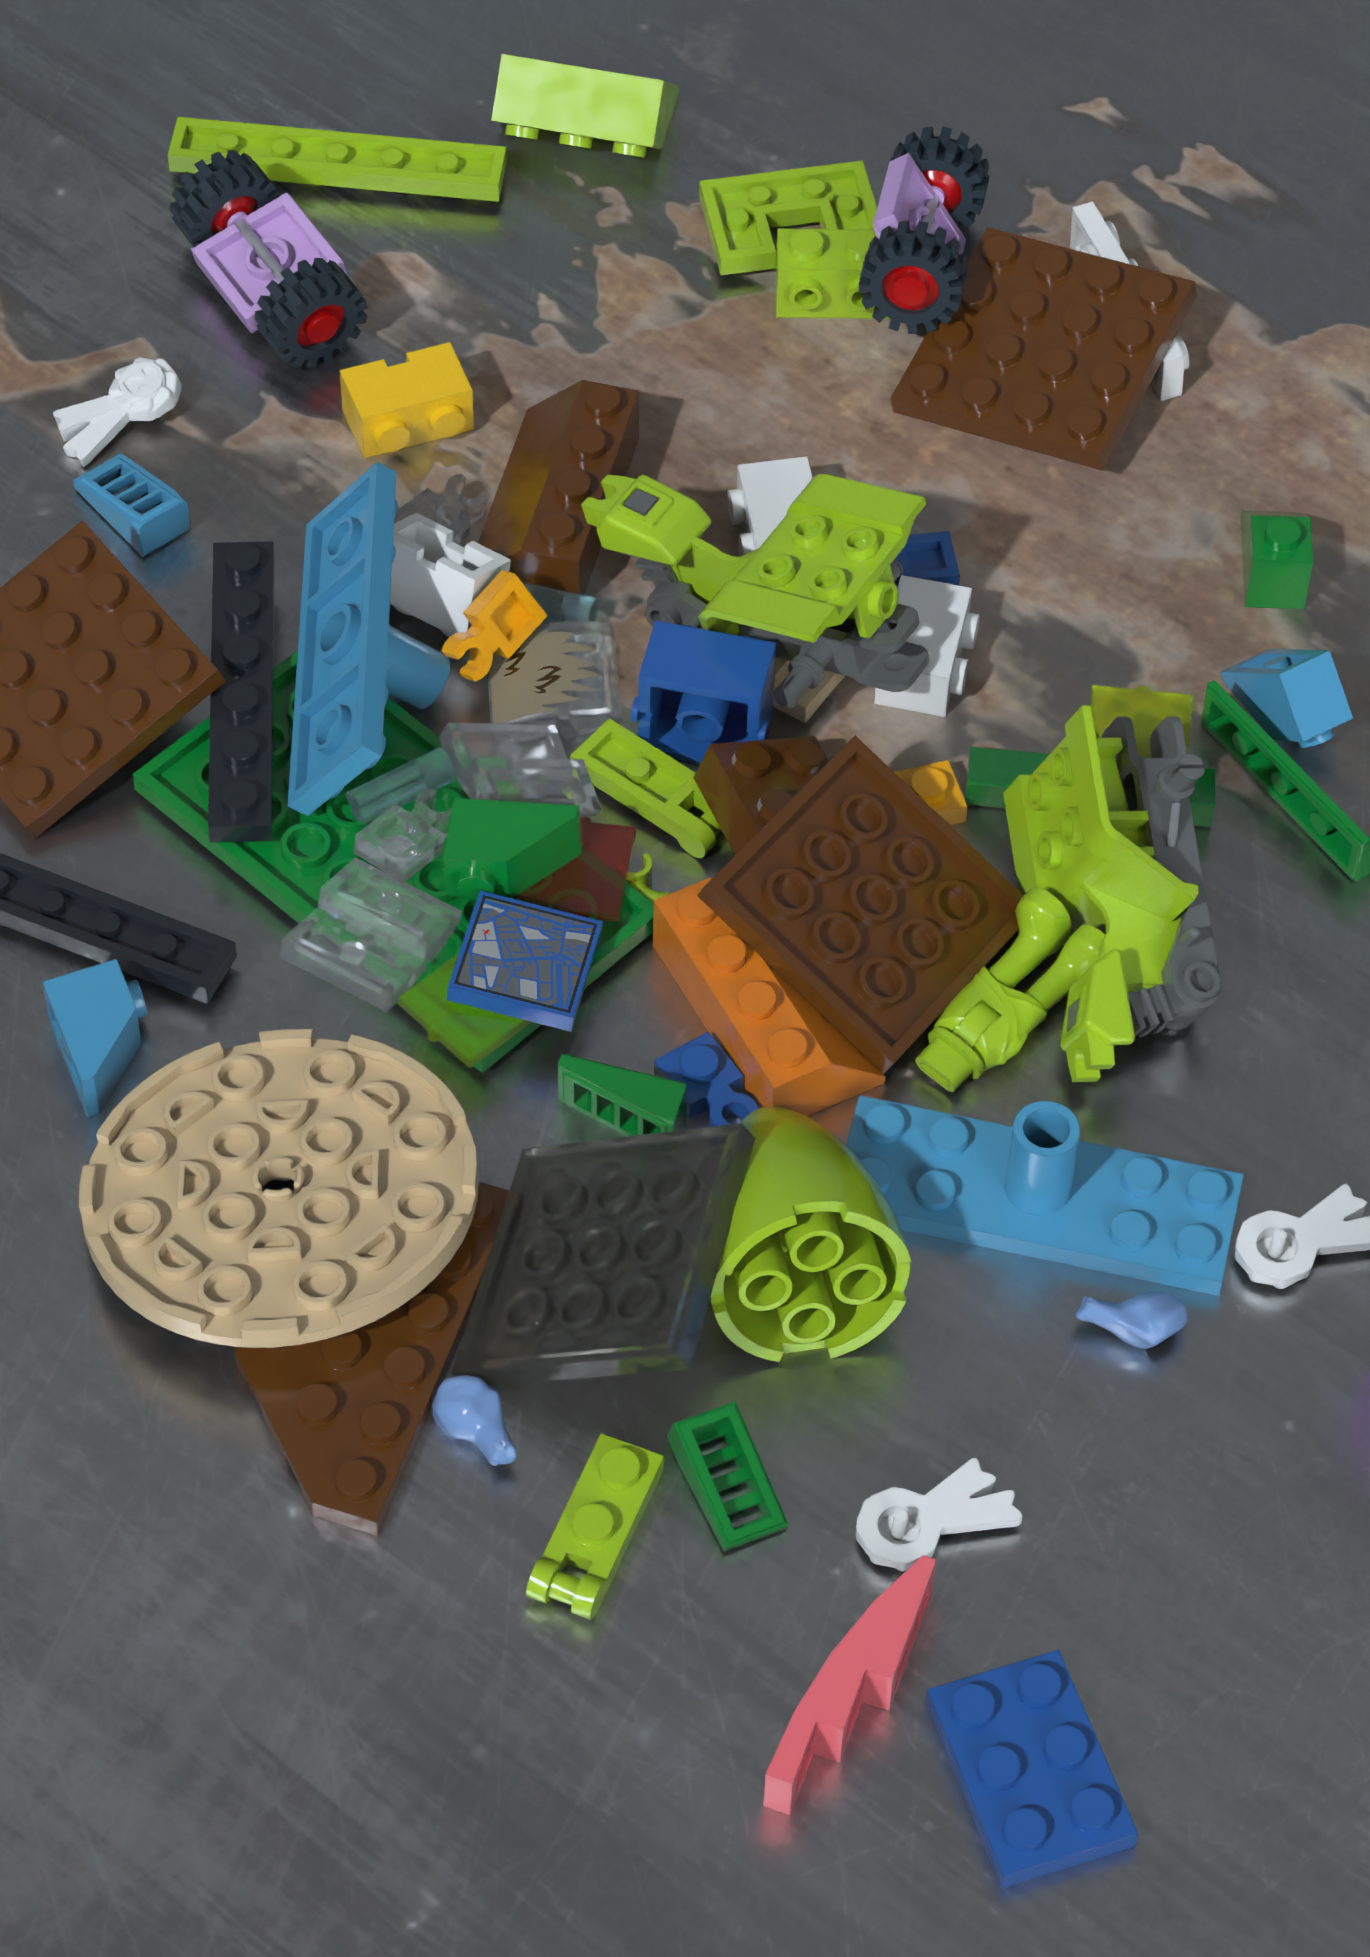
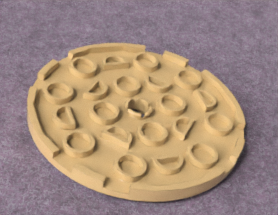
[79,1029,479,1348]

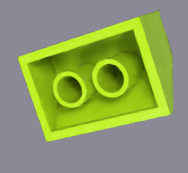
[491,54,680,158]

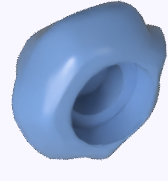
[1075,1291,1188,1349]
[430,1375,517,1466]

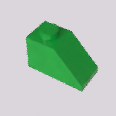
[1241,510,1313,609]
[443,798,583,901]

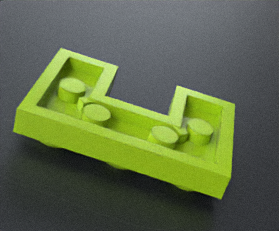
[699,160,877,275]

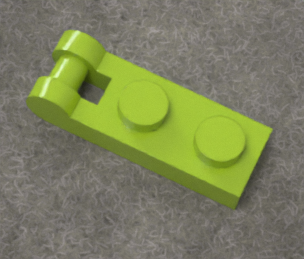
[570,718,722,858]
[526,1433,664,1620]

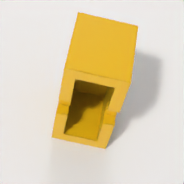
[340,342,474,459]

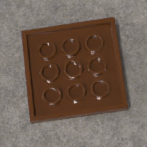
[890,227,1197,471]
[0,520,226,839]
[697,735,1024,1073]

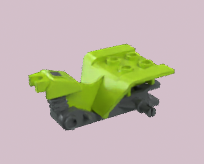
[581,474,930,709]
[1003,705,1221,1082]

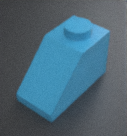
[1220,649,1353,748]
[42,959,148,1117]

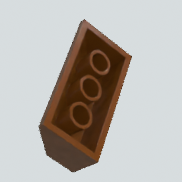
[478,380,639,609]

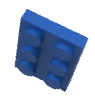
[925,1649,1139,1889]

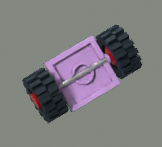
[859,126,990,334]
[170,150,368,369]

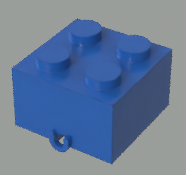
[631,621,776,766]

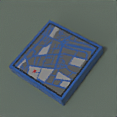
[446,890,603,1032]

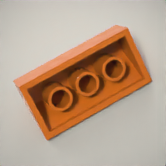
[653,877,886,1117]

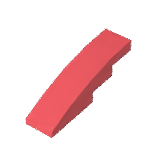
[763,1555,937,1815]

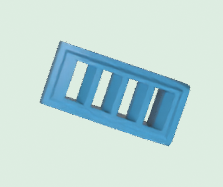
[73,453,191,557]

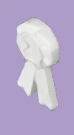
[53,357,182,467]
[1235,1184,1370,1289]
[856,1458,1023,1572]

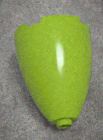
[704,1106,912,1362]

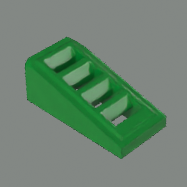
[558,1054,687,1157]
[667,1401,789,1552]

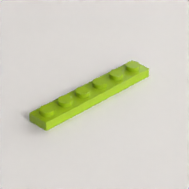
[168,117,507,202]

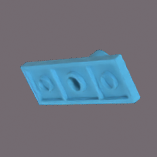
[287,462,450,816]
[846,1095,1244,1296]

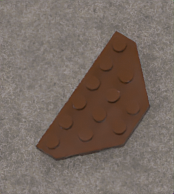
[235,1182,518,1536]

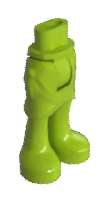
[915,887,1105,1092]

